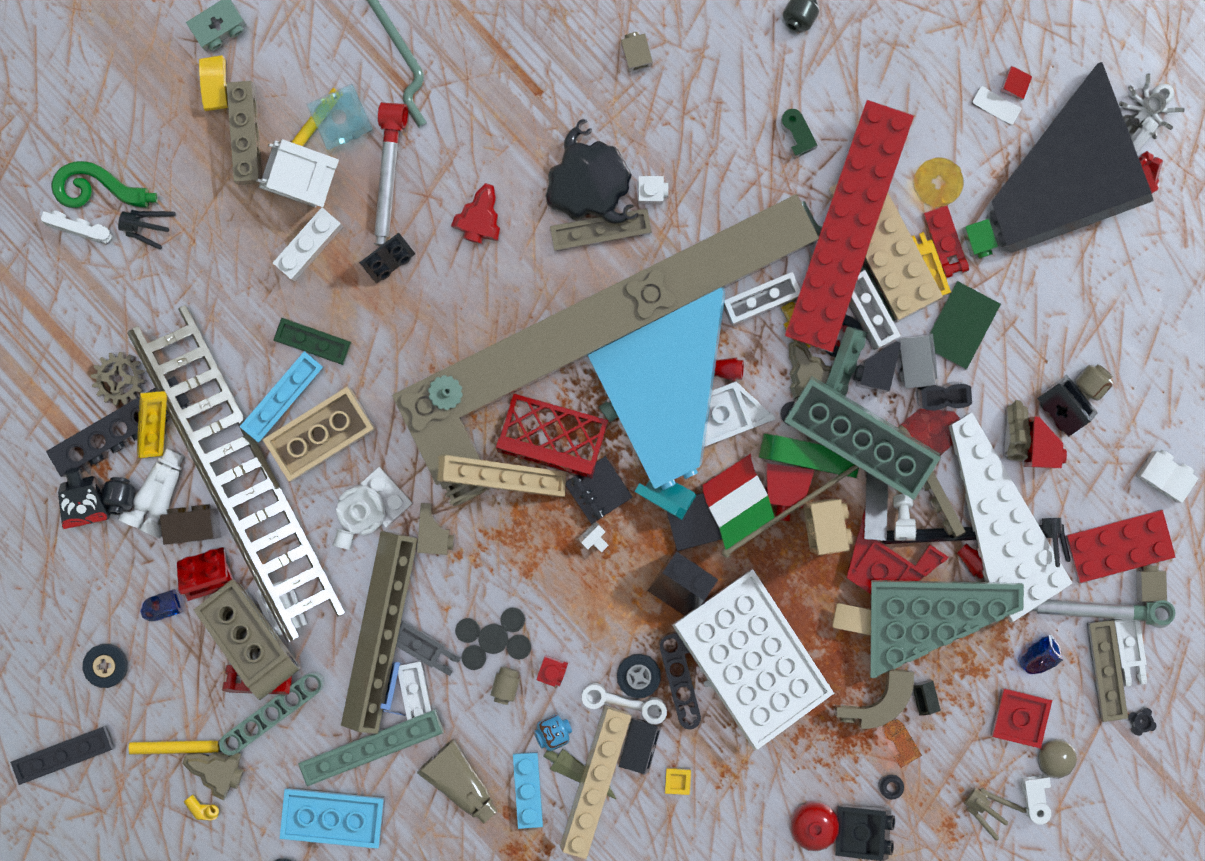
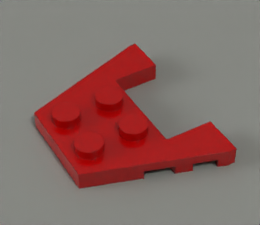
[846,506,949,594]

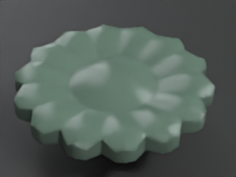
[428,375,463,410]

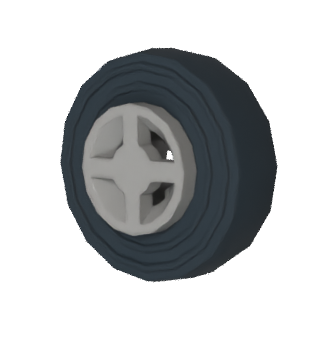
[617,654,661,699]

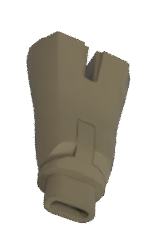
[417,739,498,824]

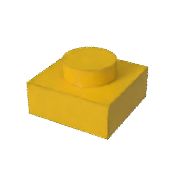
[665,768,691,795]

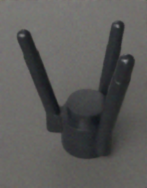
[118,210,176,250]
[1039,518,1071,568]

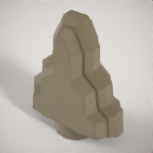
[789,340,832,399]
[1004,400,1031,461]
[182,752,244,800]

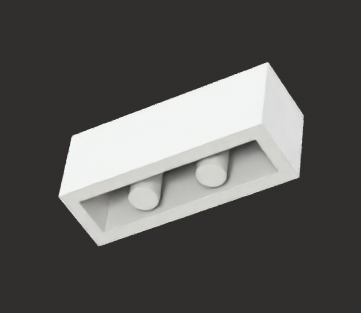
[273,207,344,282]
[849,270,901,350]
[724,272,800,326]

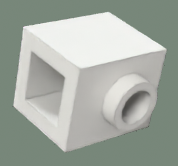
[638,176,668,204]

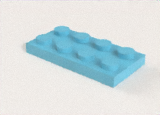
[279,788,384,849]

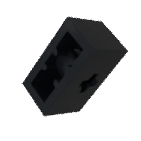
[1037,375,1098,437]

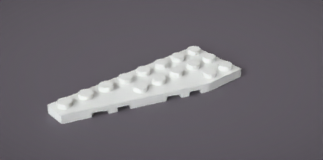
[949,413,1073,622]

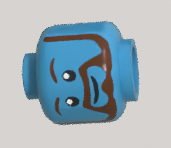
[534,714,572,751]

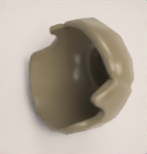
[1039,739,1077,779]

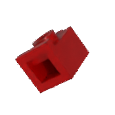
[536,654,568,687]

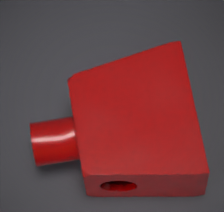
[765,463,814,521]

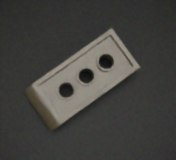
[194,579,300,700]

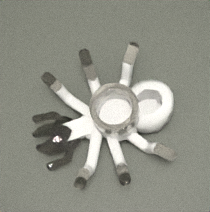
[1119,73,1185,140]

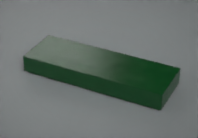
[273,317,352,365]

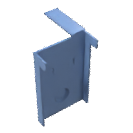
[380,662,406,716]

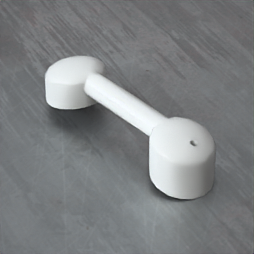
[582,683,667,724]

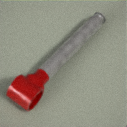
[374,102,408,246]

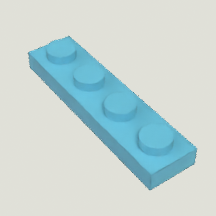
[240,351,323,443]

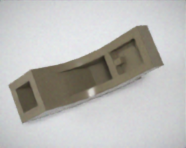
[834,669,915,729]

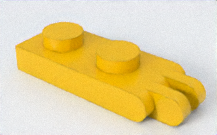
[911,232,951,296]

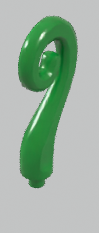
[51,161,158,208]

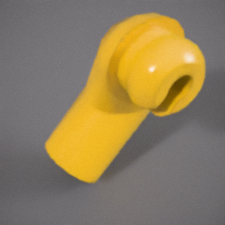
[183,795,219,821]

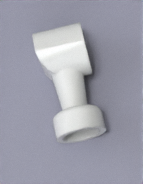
[893,494,916,541]

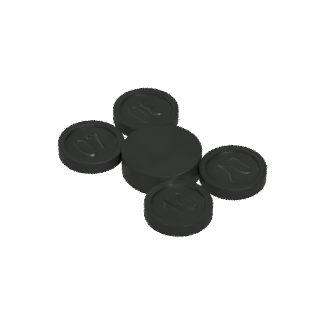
[455,607,531,670]

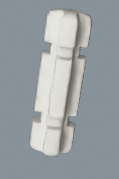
[1131,117,1159,152]

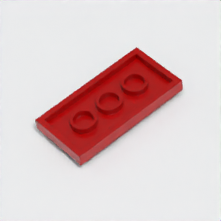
[1066,510,1176,583]

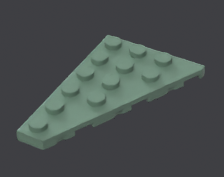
[871,580,1024,678]

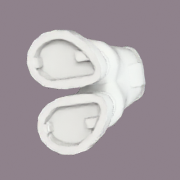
[118,449,184,538]

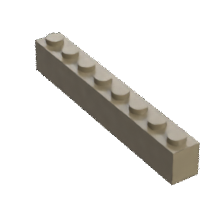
[341,531,418,734]

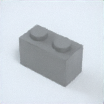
[898,333,939,388]

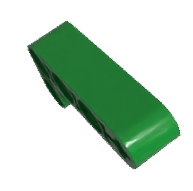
[758,433,859,478]

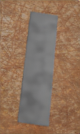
[865,472,888,541]

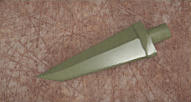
[543,749,616,799]

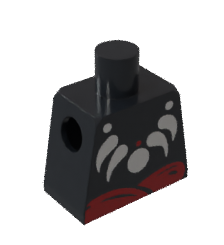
[58,467,110,529]

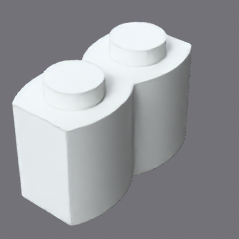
[1137,450,1198,503]

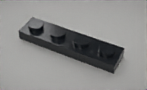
[10,726,114,785]

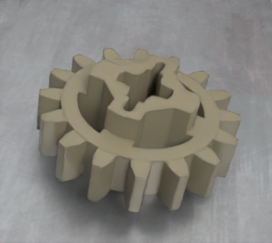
[91,352,147,406]

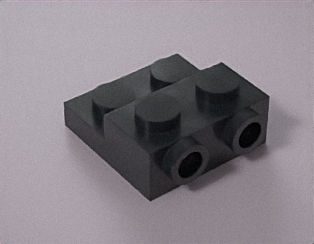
[835,805,895,861]

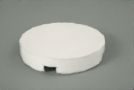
[336,486,385,535]

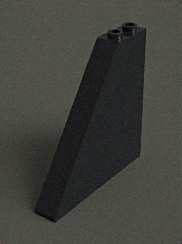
[990,62,1154,253]

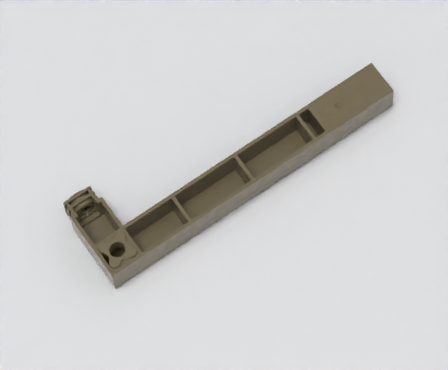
[392,194,819,506]

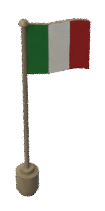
[703,425,911,558]

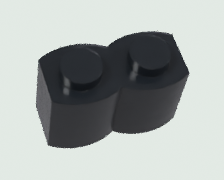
[917,381,972,411]

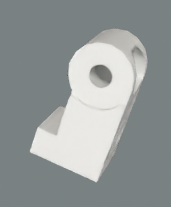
[1021,774,1051,825]

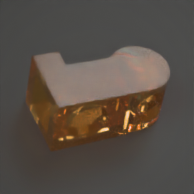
[882,718,922,768]

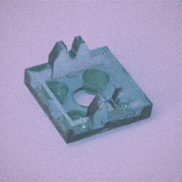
[306,84,373,150]

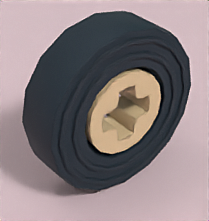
[82,644,128,688]

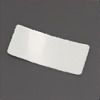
[973,86,1021,125]

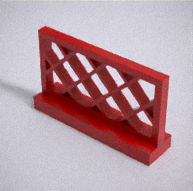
[496,394,609,479]

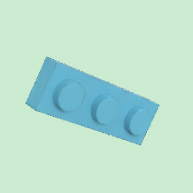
[513,752,543,829]

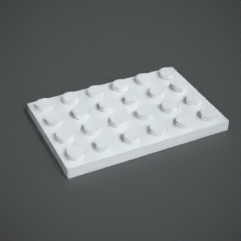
[672,569,834,750]

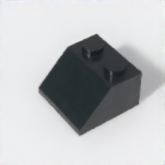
[853,341,901,393]

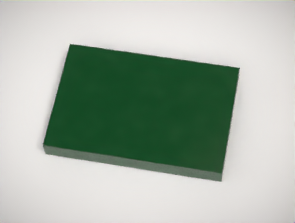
[929,281,1001,370]

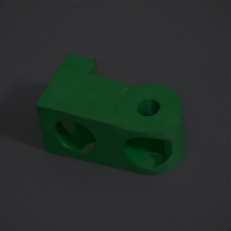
[780,109,818,159]

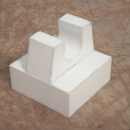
[578,522,609,552]

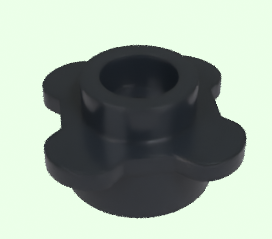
[1128,708,1157,736]

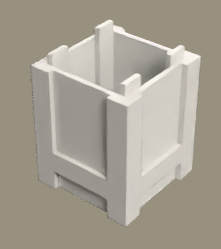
[256,139,339,208]

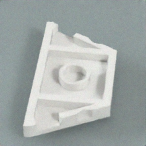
[704,382,775,447]

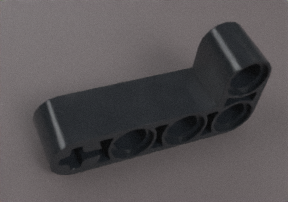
[659,631,701,730]

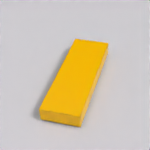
[137,391,167,458]

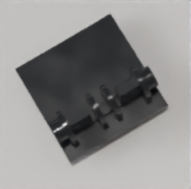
[359,233,415,284]
[566,456,632,524]

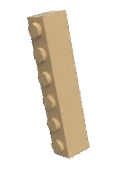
[560,705,631,859]

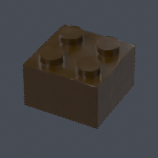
[160,504,221,545]

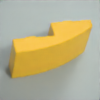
[199,55,228,111]

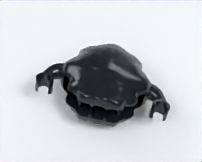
[545,119,639,224]

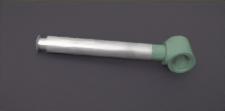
[1029,600,1176,628]

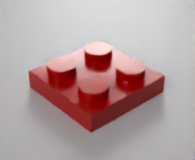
[991,688,1053,749]

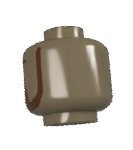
[1076,364,1113,401]

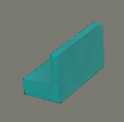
[634,480,696,520]

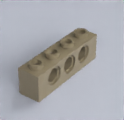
[226,81,262,185]

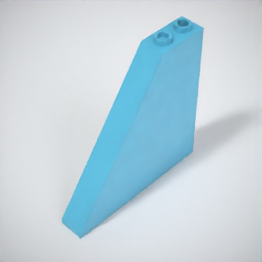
[588,287,726,490]

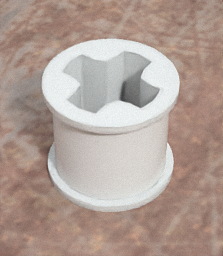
[332,528,355,550]

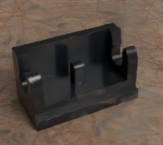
[618,718,662,774]

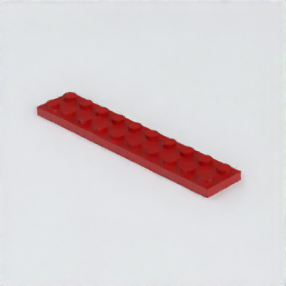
[785,100,914,353]

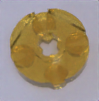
[913,157,964,208]

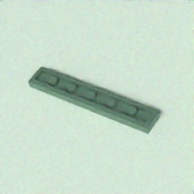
[298,709,444,786]

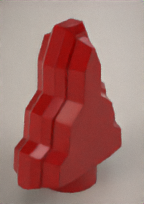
[451,183,500,244]

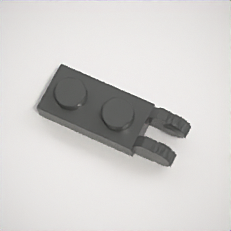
[396,621,461,676]

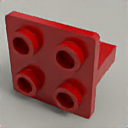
[177,547,234,601]

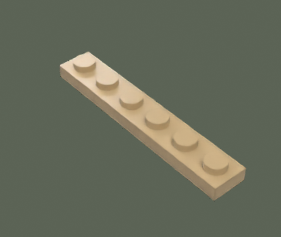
[437,455,566,497]

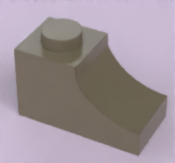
[417,503,454,555]

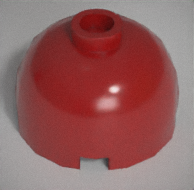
[789,801,839,851]

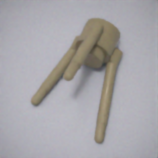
[964,788,1027,840]

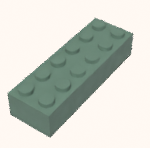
[784,376,941,500]

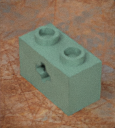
[186,0,247,52]

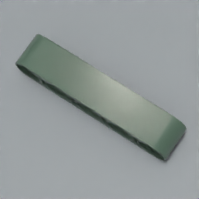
[219,672,325,755]

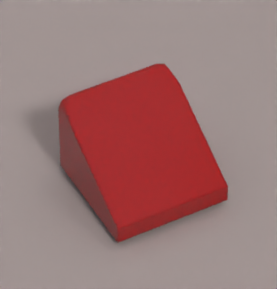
[1000,66,1032,100]

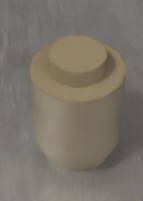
[490,667,520,705]

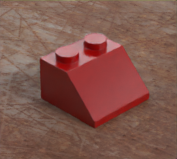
[1023,417,1067,468]

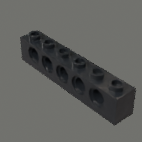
[46,376,194,477]

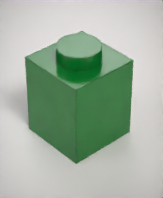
[962,219,998,259]

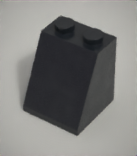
[647,550,718,616]

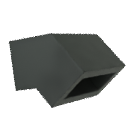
[913,680,941,716]

